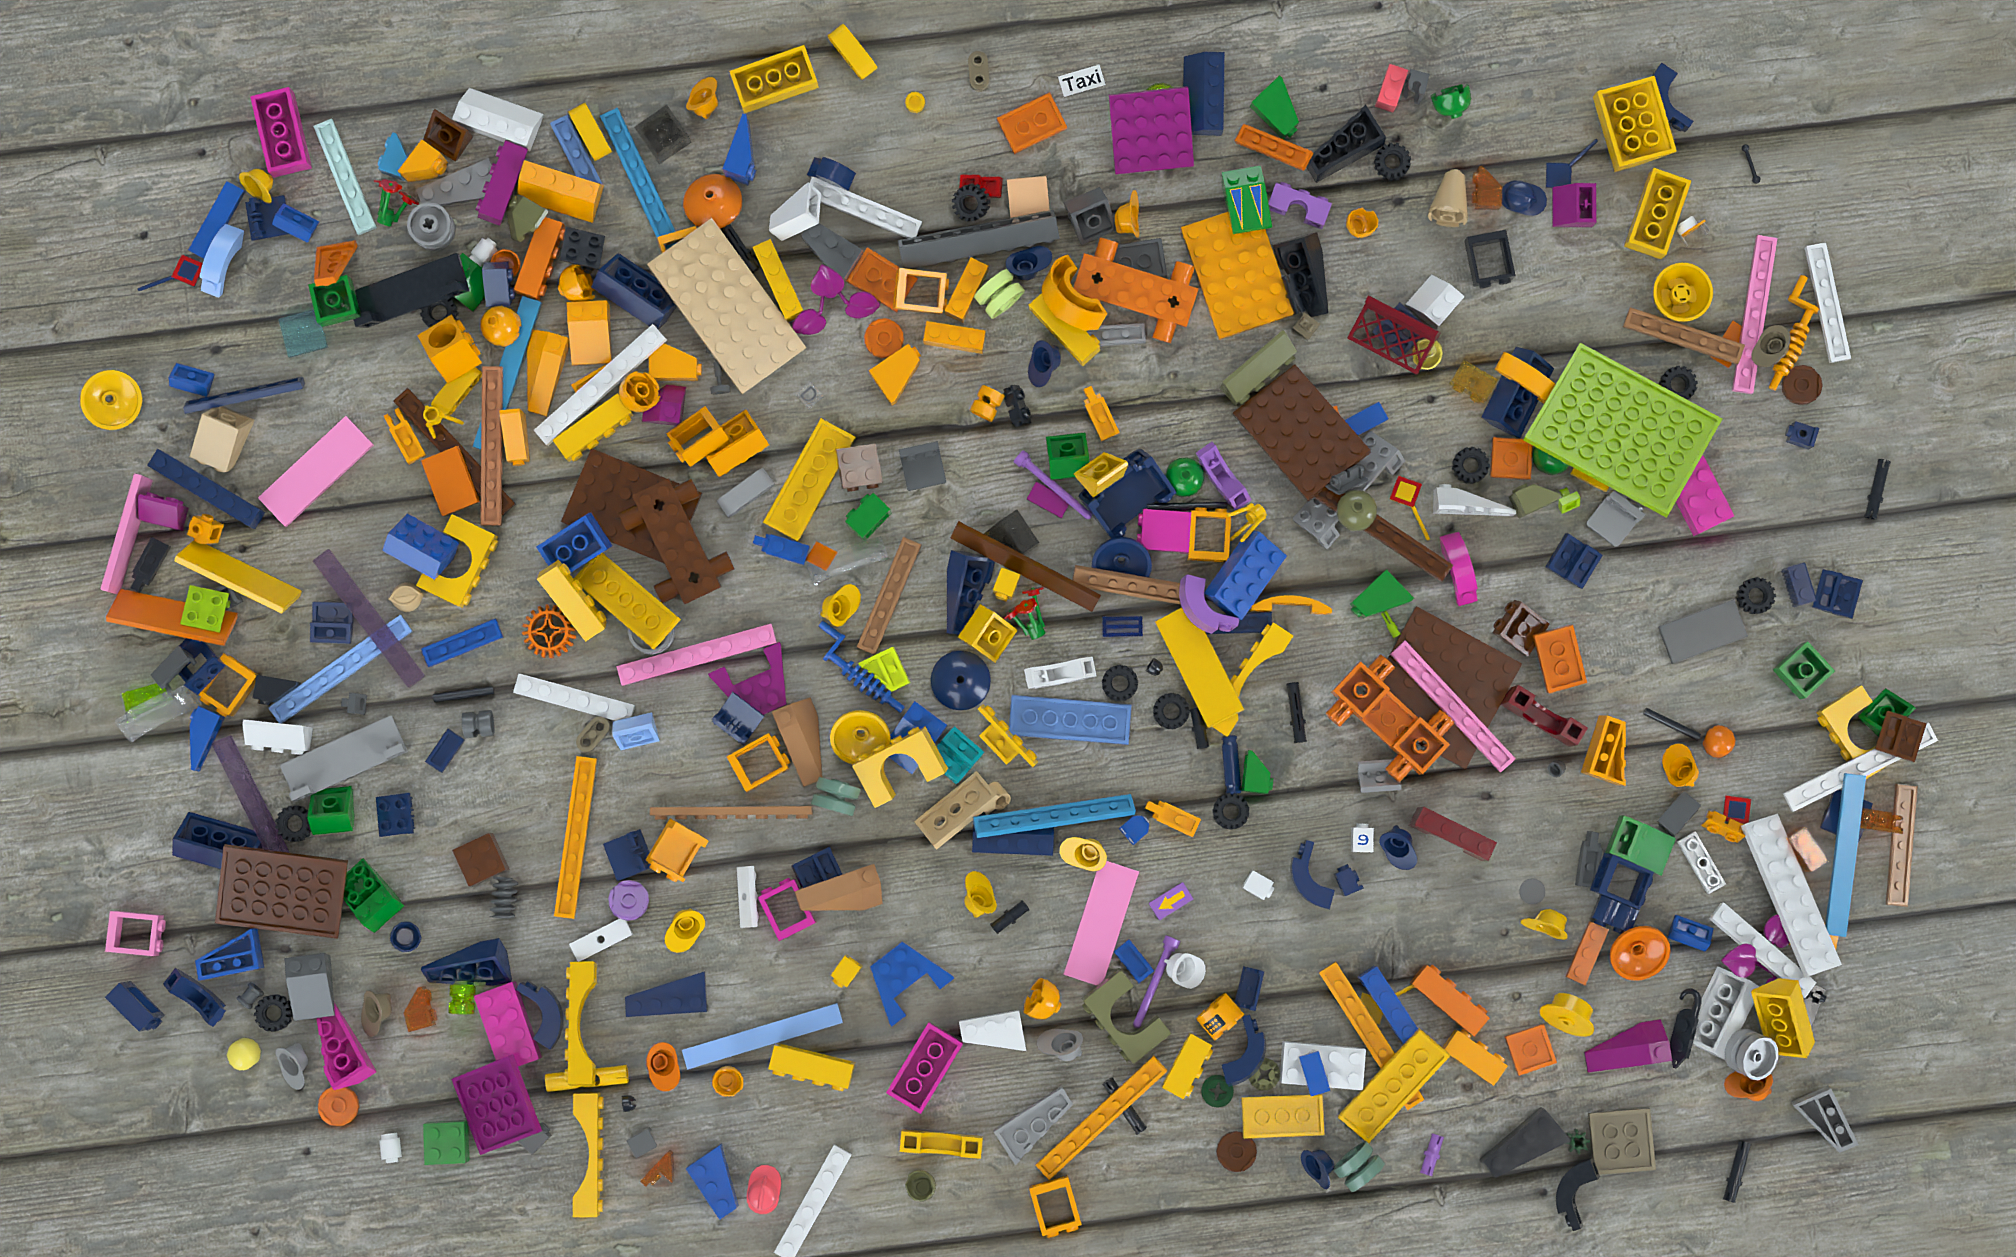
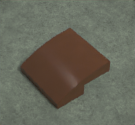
[1875,711,1927,762]

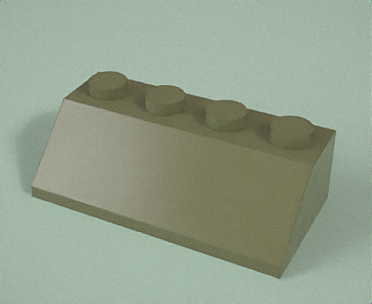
[1220,330,1297,406]

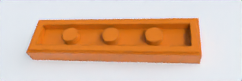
[1234,124,1313,171]

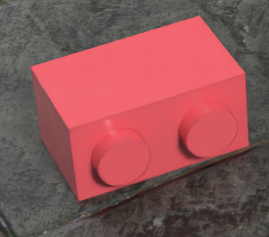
[1375,64,1408,113]

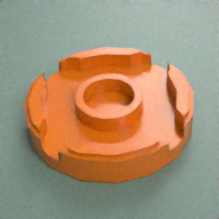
[864,318,904,358]
[318,1087,359,1126]

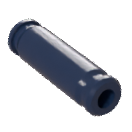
[1221,735,1242,794]

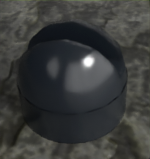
[1146,658,1163,676]
[622,1095,637,1112]

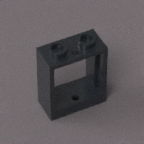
[1464,230,1516,289]

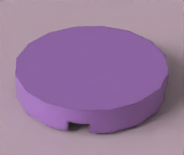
[608,880,649,921]

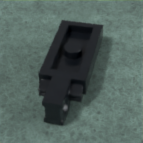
[130,537,171,593]

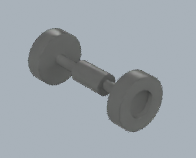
[706,347,731,395]

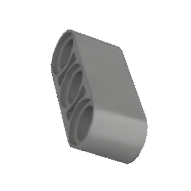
[717,468,775,518]

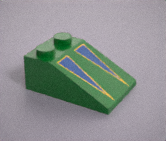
[1222,165,1272,234]

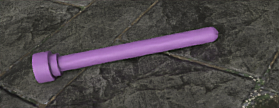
[1014,450,1092,519]
[1133,935,1181,1028]

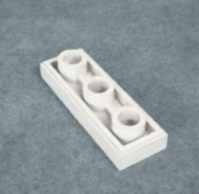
[1677,831,1726,894]
[737,866,759,928]
[569,919,633,962]

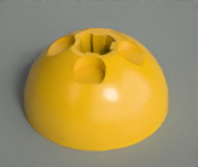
[1653,263,1713,322]

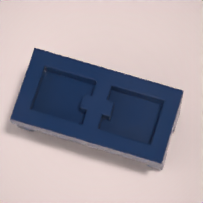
[1235,966,1265,1011]

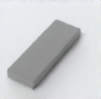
[1086,323,1146,346]

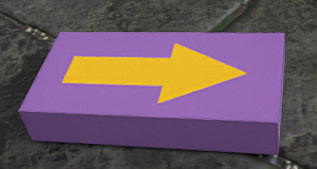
[1149,882,1193,920]

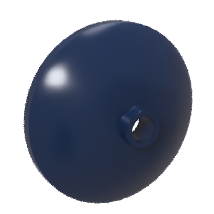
[1092,537,1152,578]
[931,651,991,711]

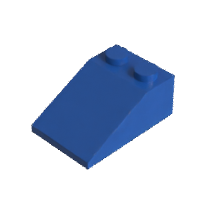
[722,113,757,186]
[889,701,947,774]

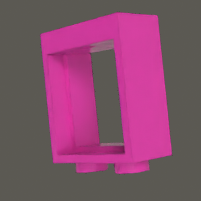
[758,878,817,941]

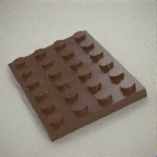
[1233,364,1371,502]
[561,449,703,564]
[215,844,348,939]

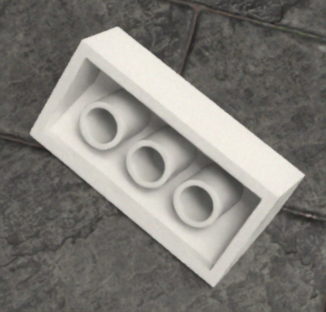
[452,88,544,151]
[1693,966,1759,1060]

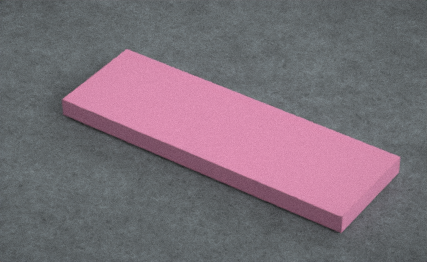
[258,416,374,527]
[100,474,153,594]
[1063,861,1139,985]

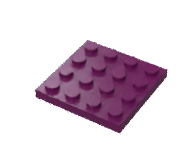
[1108,86,1194,174]
[451,1054,542,1155]

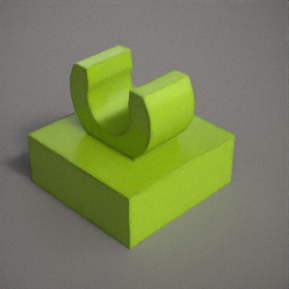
[1558,487,1581,514]

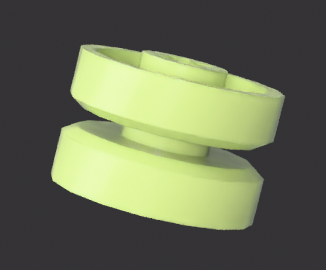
[974,269,1025,319]

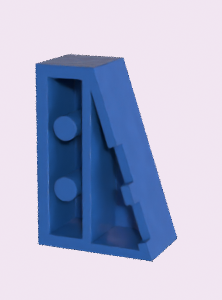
[195,928,265,981]
[686,1143,739,1220]

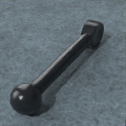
[1742,144,1761,184]

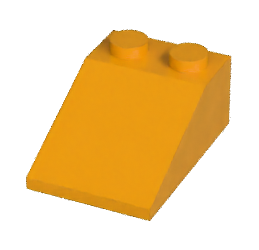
[567,300,612,365]

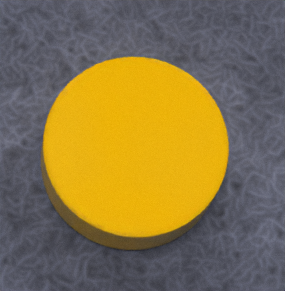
[905,92,925,113]

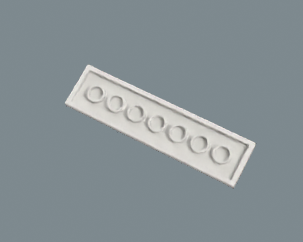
[1741,814,1842,978]

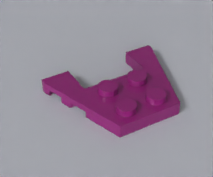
[708,642,787,715]

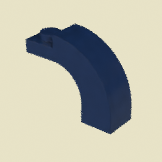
[1652,63,1694,132]
[1290,840,1335,910]
[163,968,226,1027]
[516,981,564,1050]
[1222,1014,1266,1087]

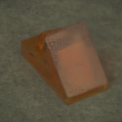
[640,1150,674,1187]

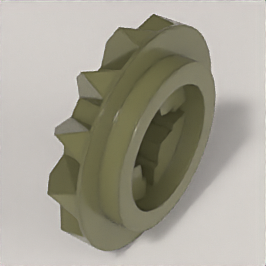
[1249,1058,1280,1090]

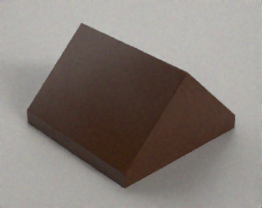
[423,109,473,162]

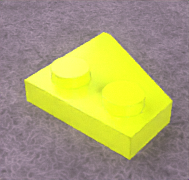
[858,647,911,692]

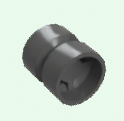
[462,710,495,738]

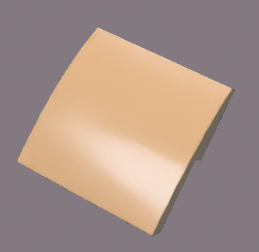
[1007,176,1049,218]

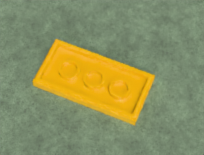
[1241,1094,1325,1139]

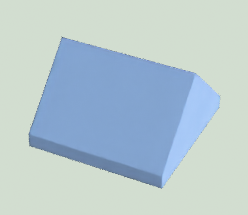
[612,712,660,750]

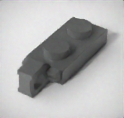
[1575,831,1603,888]

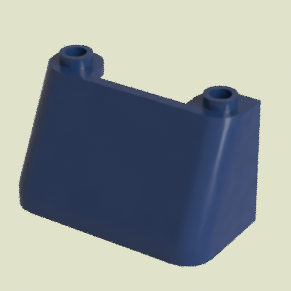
[1078,449,1177,539]

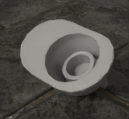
[1037,1029,1083,1061]
[276,1043,308,1090]

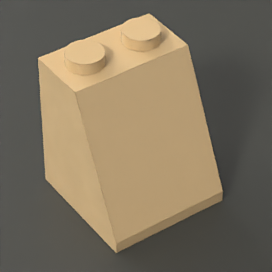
[189,406,254,472]

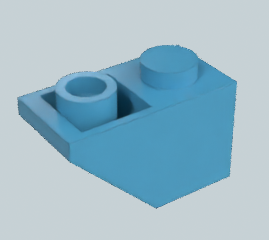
[378,132,408,181]

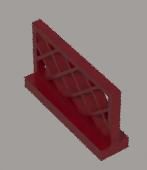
[1347,295,1441,375]

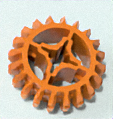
[522,604,577,659]

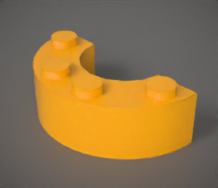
[1042,255,1107,331]

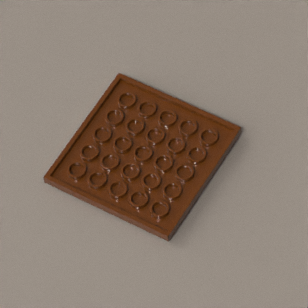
[1383,606,1522,769]

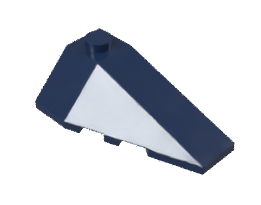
[947,550,995,634]
[421,938,512,986]

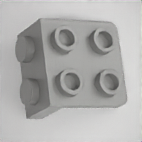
[1586,490,1646,547]

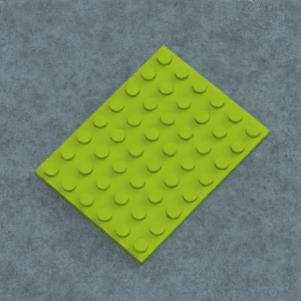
[1524,343,1722,518]

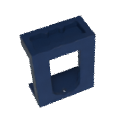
[178,638,226,695]

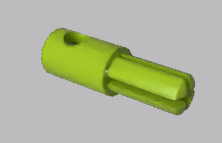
[1381,611,1401,639]

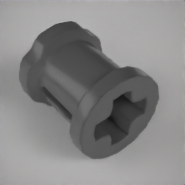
[237,982,264,1009]

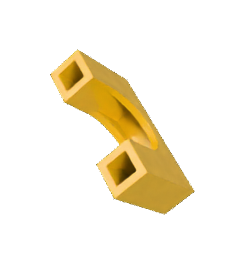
[416,514,499,608]
[1816,685,1888,779]
[852,727,948,808]

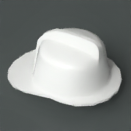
[1164,953,1206,989]

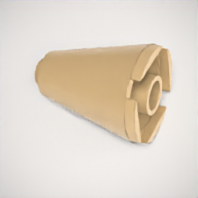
[1428,169,1468,227]

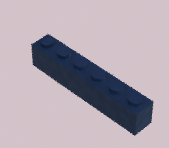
[147,449,266,529]

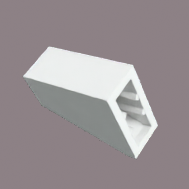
[769,182,821,241]

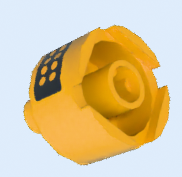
[1196,993,1244,1041]

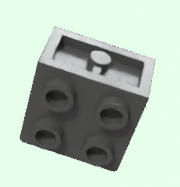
[899,441,946,491]

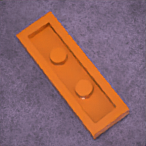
[1565,921,1609,985]

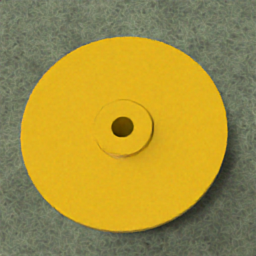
[1540,993,1594,1037]

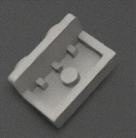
[1358,759,1401,793]

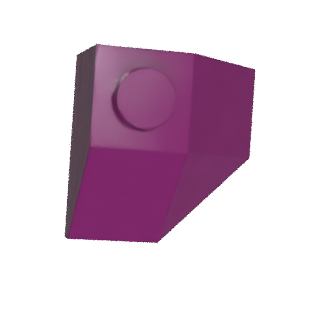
[642,385,686,426]

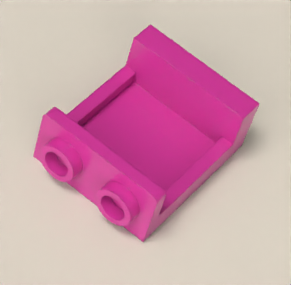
[1137,509,1191,554]

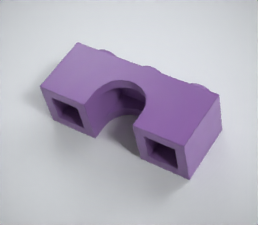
[1268,182,1332,229]

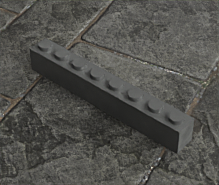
[898,210,1060,270]

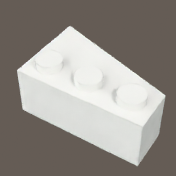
[959,1010,1026,1051]

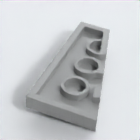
[415,158,492,206]
[993,1086,1073,1165]

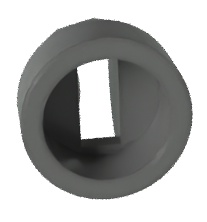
[1548,760,1566,778]

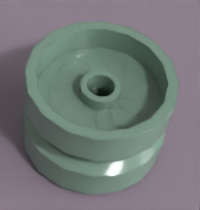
[811,777,861,816]
[1333,1141,1385,1192]

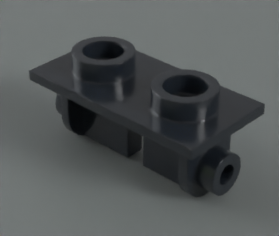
[1003,385,1031,427]

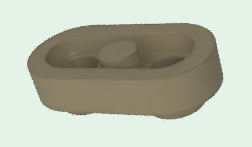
[968,51,989,92]
[576,717,610,752]

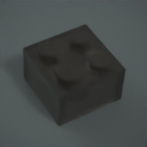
[634,105,692,164]

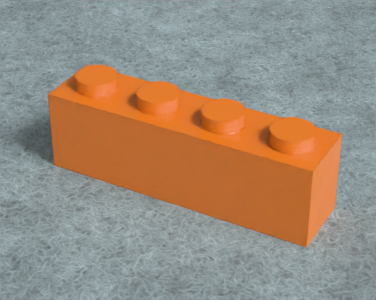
[514,217,566,301]
[1410,965,1490,1037]

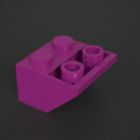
[1552,183,1597,228]
[138,492,189,531]

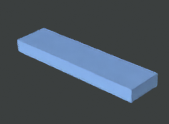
[550,114,602,184]

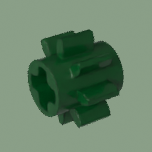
[1565,1128,1591,1155]

